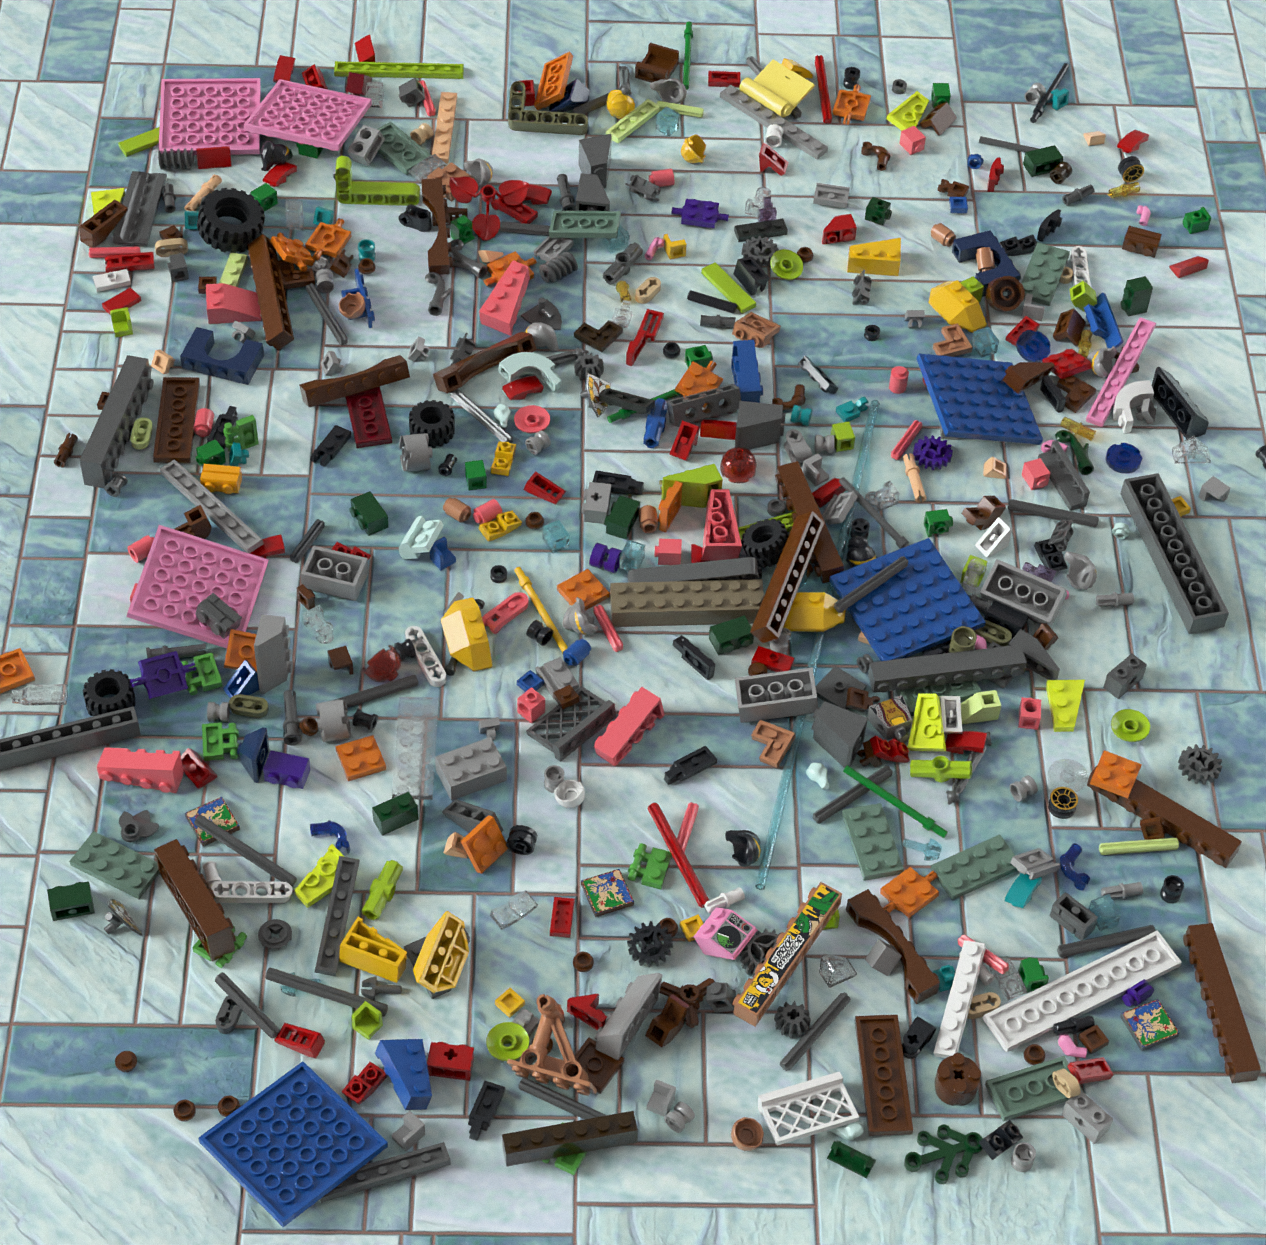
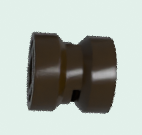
[1050,162,1072,184]

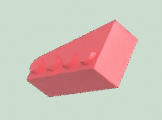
[479,261,530,336]
[701,489,742,561]
[594,687,665,767]
[97,747,184,793]

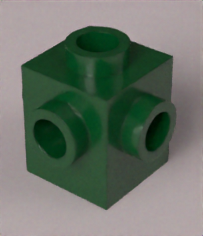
[865,197,892,226]

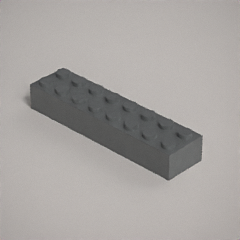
[79,355,154,488]

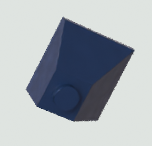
[548,79,590,112]
[237,727,270,783]

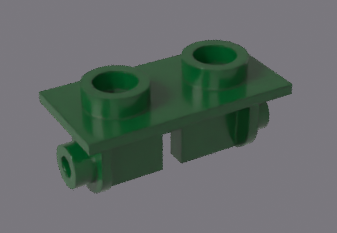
[827,1140,876,1179]

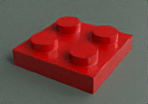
[1042,349,1092,379]

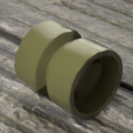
[949,626,977,653]

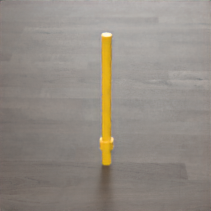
[514,567,568,653]

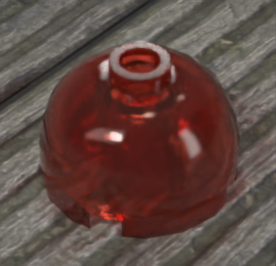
[720,447,757,483]
[362,645,401,682]

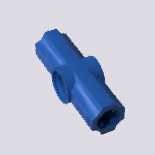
[643,398,668,449]

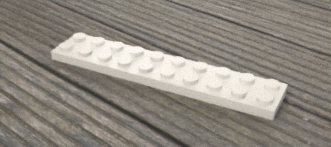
[983,930,1182,1053]

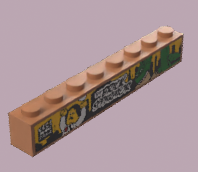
[732,882,842,1027]

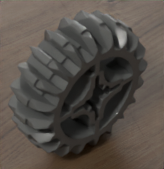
[740,928,780,977]

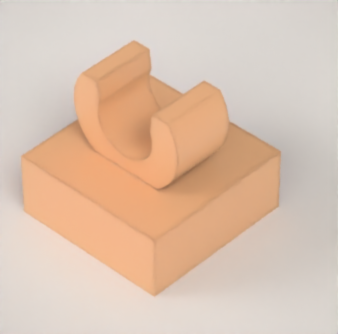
[151,350,175,374]

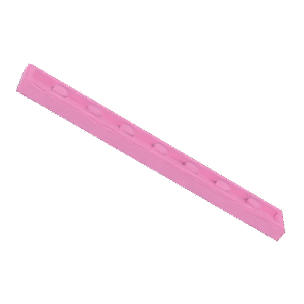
[1086,317,1156,427]

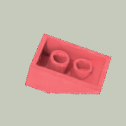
[206,283,262,324]

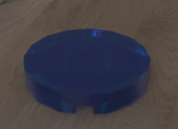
[1016,330,1051,362]
[1105,443,1142,474]

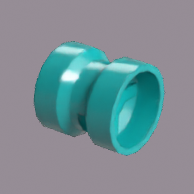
[358,239,376,262]
[790,405,812,426]

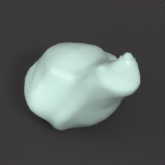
[494,404,511,428]
[806,763,830,790]
[827,1122,863,1141]

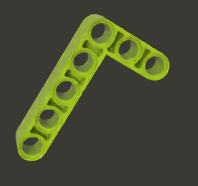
[335,156,420,206]

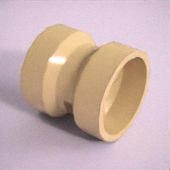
[410,123,433,145]

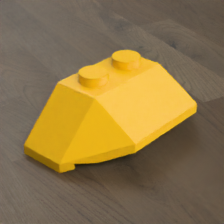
[928,280,987,333]
[783,592,846,632]
[441,597,492,672]
[413,911,469,993]

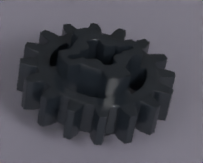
[627,921,673,968]

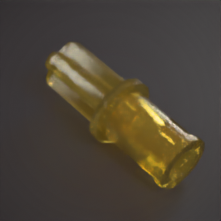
[1108,182,1140,198]
[1078,330,1092,358]
[1060,417,1097,441]

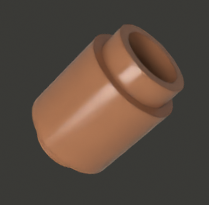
[931,223,956,247]
[976,247,995,272]
[443,498,471,523]
[638,505,658,533]

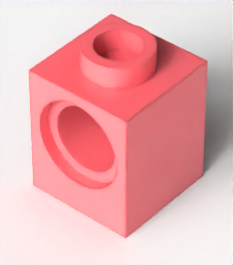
[517,687,545,724]
[1018,697,1041,730]

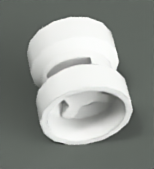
[765,124,783,148]

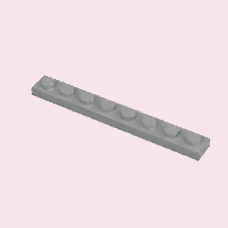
[720,85,828,159]
[160,459,263,553]

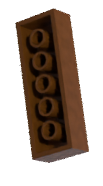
[154,839,236,962]

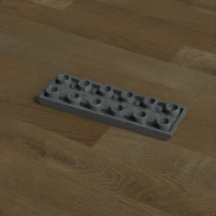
[113,171,167,246]

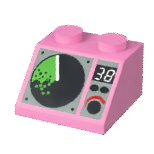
[694,907,757,960]

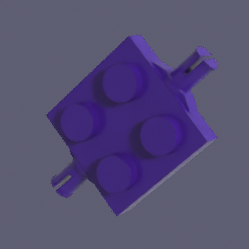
[671,199,729,228]
[130,651,196,699]

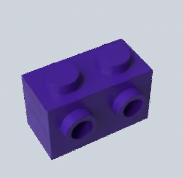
[263,750,310,789]

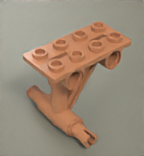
[507,994,597,1096]

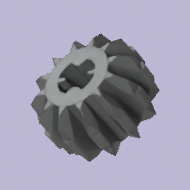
[574,352,604,381]
[774,1001,811,1039]

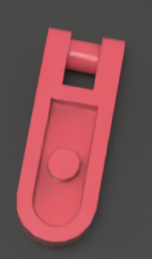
[482,592,529,634]

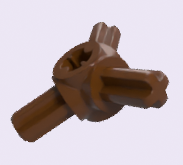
[659,978,715,1028]

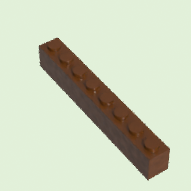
[248,234,294,351]
[775,461,844,584]
[750,511,824,643]
[1087,766,1242,868]
[1183,923,1261,1083]

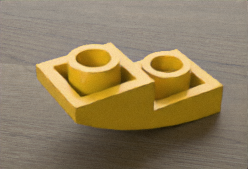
[782,58,813,79]
[491,442,516,476]
[479,510,522,542]

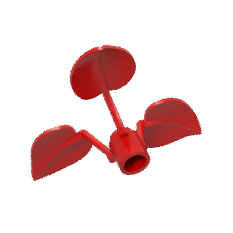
[449,176,529,241]

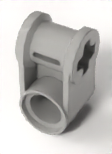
[784,429,812,463]

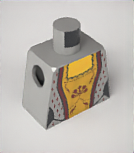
[867,695,912,743]

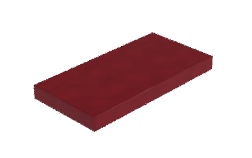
[345,387,392,448]

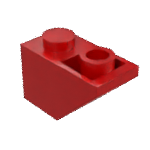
[822,214,857,244]

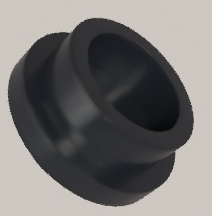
[663,342,680,358]

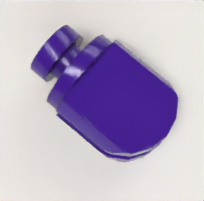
[1122,979,1154,1007]

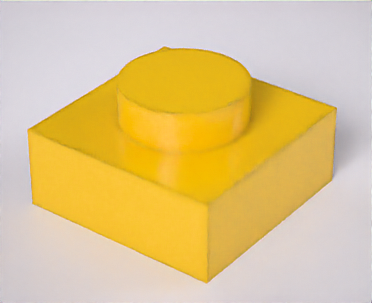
[1172,496,1191,517]
[679,914,704,942]
[495,988,525,1018]

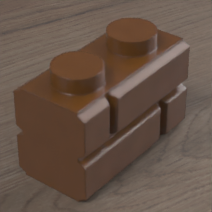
[1122,226,1162,258]

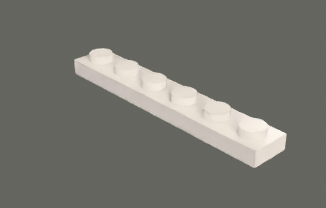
[933,940,986,1058]

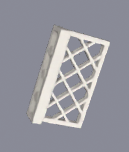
[758,1071,859,1146]

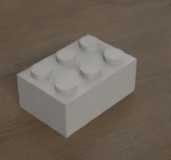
[301,546,369,601]
[435,737,507,801]

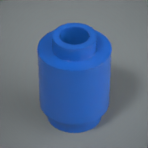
[563,639,591,666]

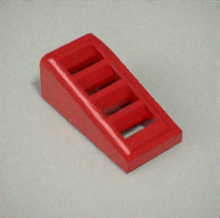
[518,80,535,106]
[523,471,566,504]
[274,1023,325,1059]

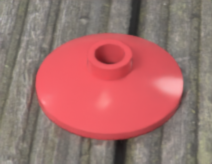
[514,405,550,433]

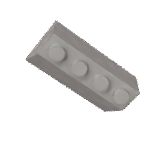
[254,614,293,694]
[595,973,662,1060]

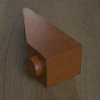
[79,200,128,248]
[1003,362,1055,394]

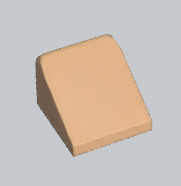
[1083,131,1106,146]
[478,250,504,263]
[983,456,1006,479]
[443,832,468,859]

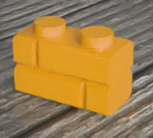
[200,464,242,494]

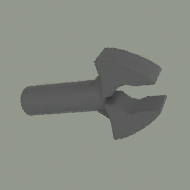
[361,976,402,1000]

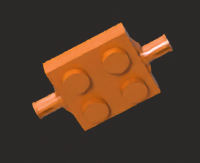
[832,84,871,125]
[305,218,352,261]
[270,232,315,272]
[484,251,537,286]
[674,361,723,408]
[880,867,939,918]

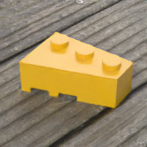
[847,238,901,276]
[339,916,407,983]

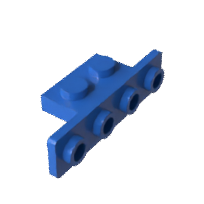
[341,269,375,328]
[1084,292,1124,348]

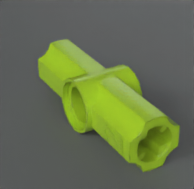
[910,756,972,782]
[362,860,403,921]

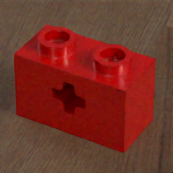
[427,1042,474,1081]

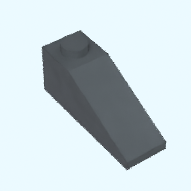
[1008,629,1060,680]
[442,799,504,833]

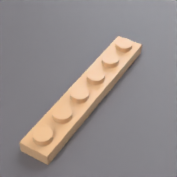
[432,92,457,164]

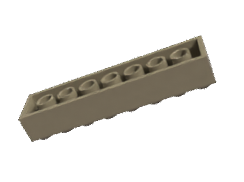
[610,579,764,627]

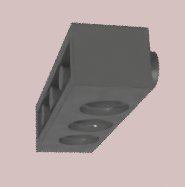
[666,384,741,427]

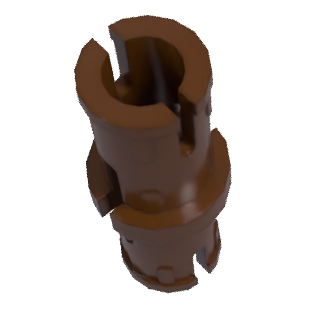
[54,433,78,468]

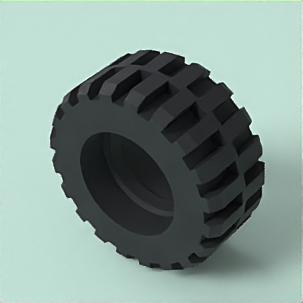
[197,188,265,253]

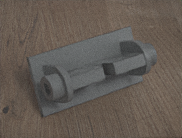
[625,175,661,201]
[852,270,872,305]
[450,332,475,365]
[1048,519,1074,552]

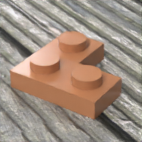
[933,323,973,357]
[751,720,796,768]

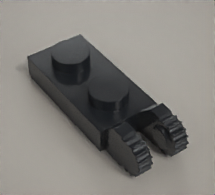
[310,425,351,467]

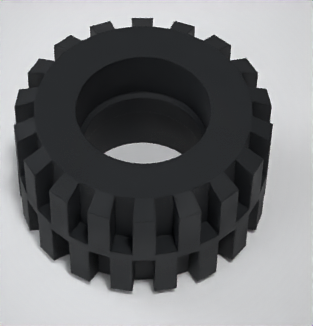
[409,400,455,448]
[741,519,789,568]
[83,669,136,716]

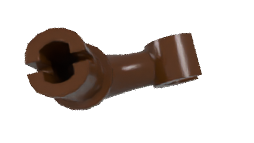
[861,142,891,171]
[772,384,806,411]

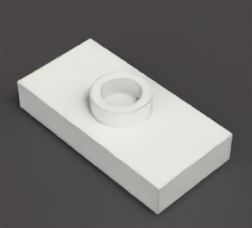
[93,269,131,292]

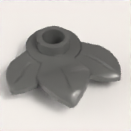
[119,810,159,842]

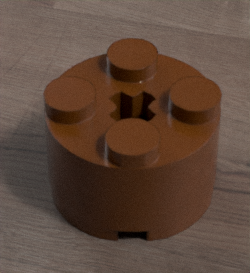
[986,276,1025,312]
[935,1053,981,1106]

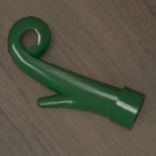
[1055,430,1094,475]

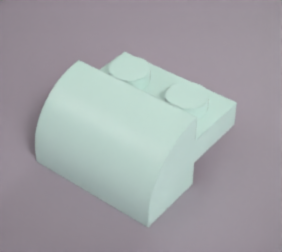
[399,516,444,559]

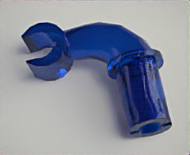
[310,820,350,854]
[1060,843,1090,890]

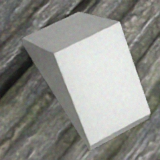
[975,517,1012,558]
[940,696,962,734]

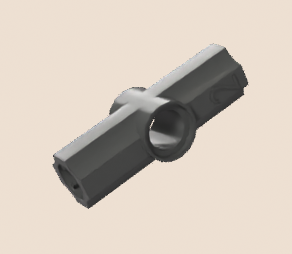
[603,242,643,285]

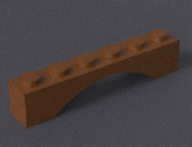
[421,178,453,275]
[433,331,537,393]
[299,355,410,407]
[846,889,940,1004]

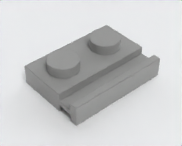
[813,183,850,208]
[534,236,574,261]
[822,491,858,525]
[536,657,579,699]
[1010,848,1061,880]

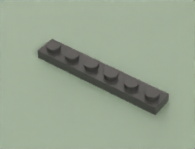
[315,856,360,976]
[320,1142,451,1203]

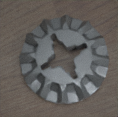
[258,919,292,950]

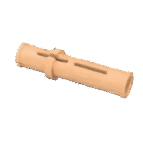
[184,174,222,211]
[903,453,927,503]

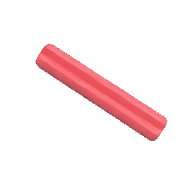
[418,80,436,116]
[89,246,141,258]
[891,420,922,460]
[593,605,623,652]
[677,802,699,852]
[958,934,1009,974]

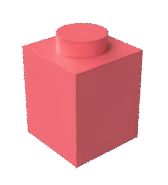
[899,126,926,155]
[1022,458,1051,490]
[655,538,682,565]

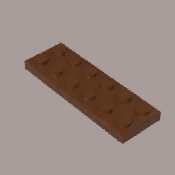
[153,377,200,463]
[854,1015,913,1136]

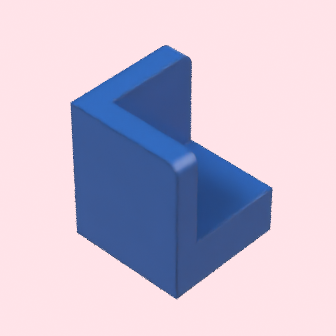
[430,537,456,571]

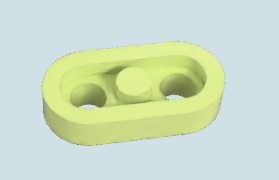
[130,418,153,449]

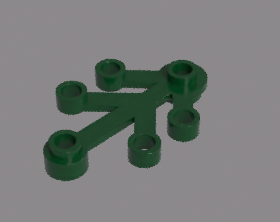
[904,1124,983,1184]

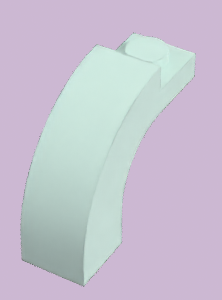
[498,352,561,393]

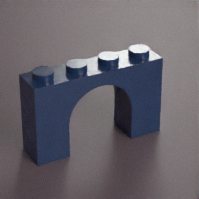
[952,230,1021,297]
[180,327,264,385]

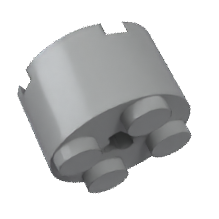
[399,433,433,472]
[316,699,351,742]

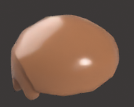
[339,292,365,319]
[730,1117,764,1151]

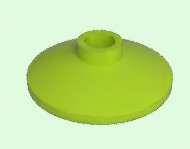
[770,249,803,280]
[1111,709,1150,742]
[486,1022,529,1061]

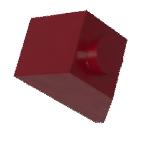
[346,72,372,96]

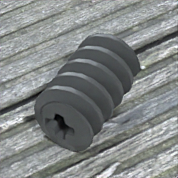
[158,148,194,170]
[539,252,578,283]

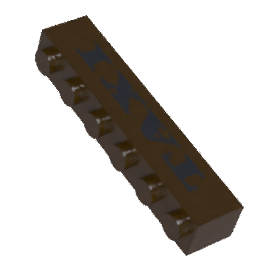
[502,1111,638,1167]

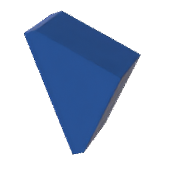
[223,660,260,698]

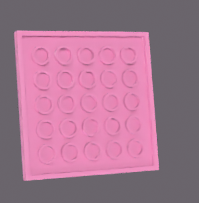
[159,78,261,155]
[244,79,372,151]
[126,525,269,648]

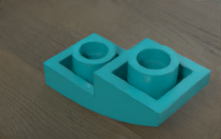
[1004,873,1042,908]

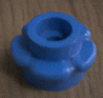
[967,154,984,169]

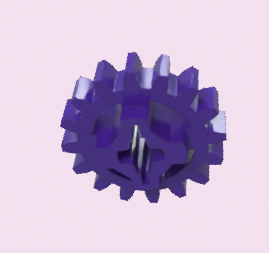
[913,435,953,470]

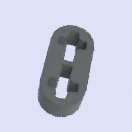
[215,996,243,1034]

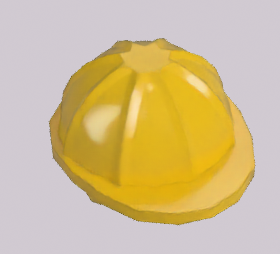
[607,90,635,119]
[681,134,706,163]

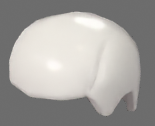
[554,780,585,808]

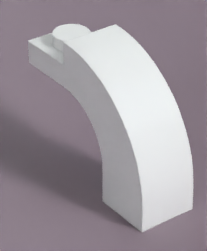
[1112,380,1154,434]

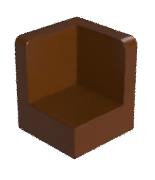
[327,646,354,675]

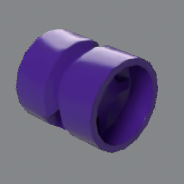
[589,543,623,574]

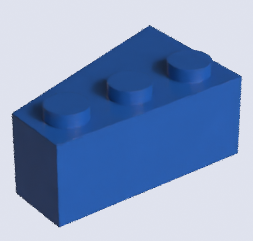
[731,340,763,403]
[375,1039,432,1110]

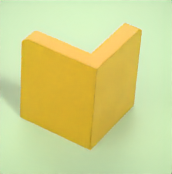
[663,234,687,260]

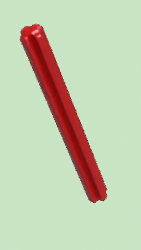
[815,55,832,124]
[648,802,710,908]

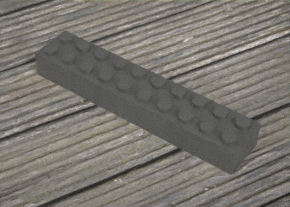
[1120,473,1229,634]

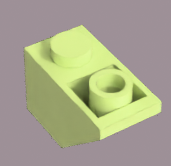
[961,690,1001,724]

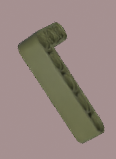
[508,81,588,135]

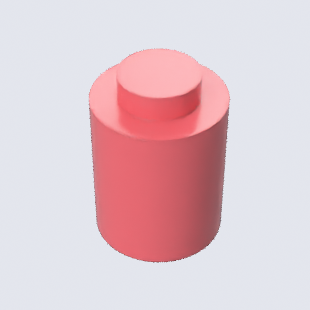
[649,168,675,187]
[889,366,909,394]
[194,408,214,437]
[473,499,503,524]
[127,535,154,563]

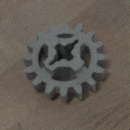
[741,236,779,268]
[1178,744,1222,785]

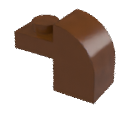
[961,495,1006,530]
[174,505,212,539]
[645,994,690,1048]

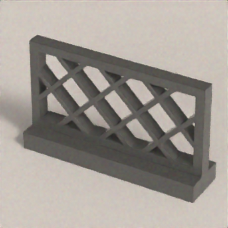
[526,686,616,762]

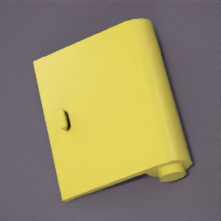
[739,59,815,118]

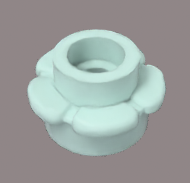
[1112,523,1130,539]

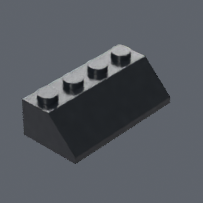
[1152,367,1209,440]

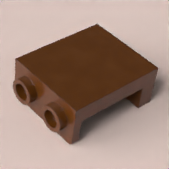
[635,43,679,83]

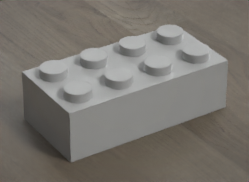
[980,559,1067,627]
[735,667,818,723]

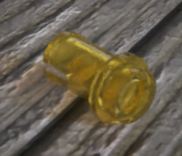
[616,281,631,303]

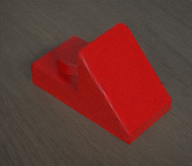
[759,142,789,176]
[669,420,699,461]
[567,994,607,1031]

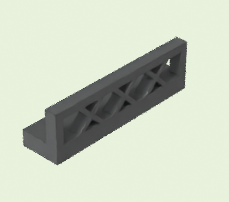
[1038,440,1090,511]

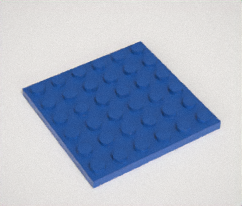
[916,353,1043,445]
[829,538,986,661]
[198,1061,388,1227]

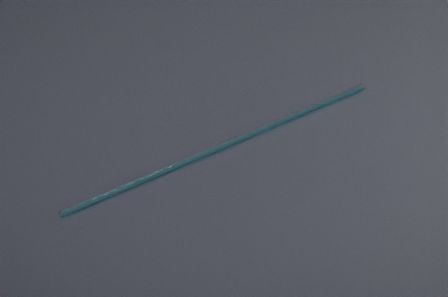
[755,400,880,890]

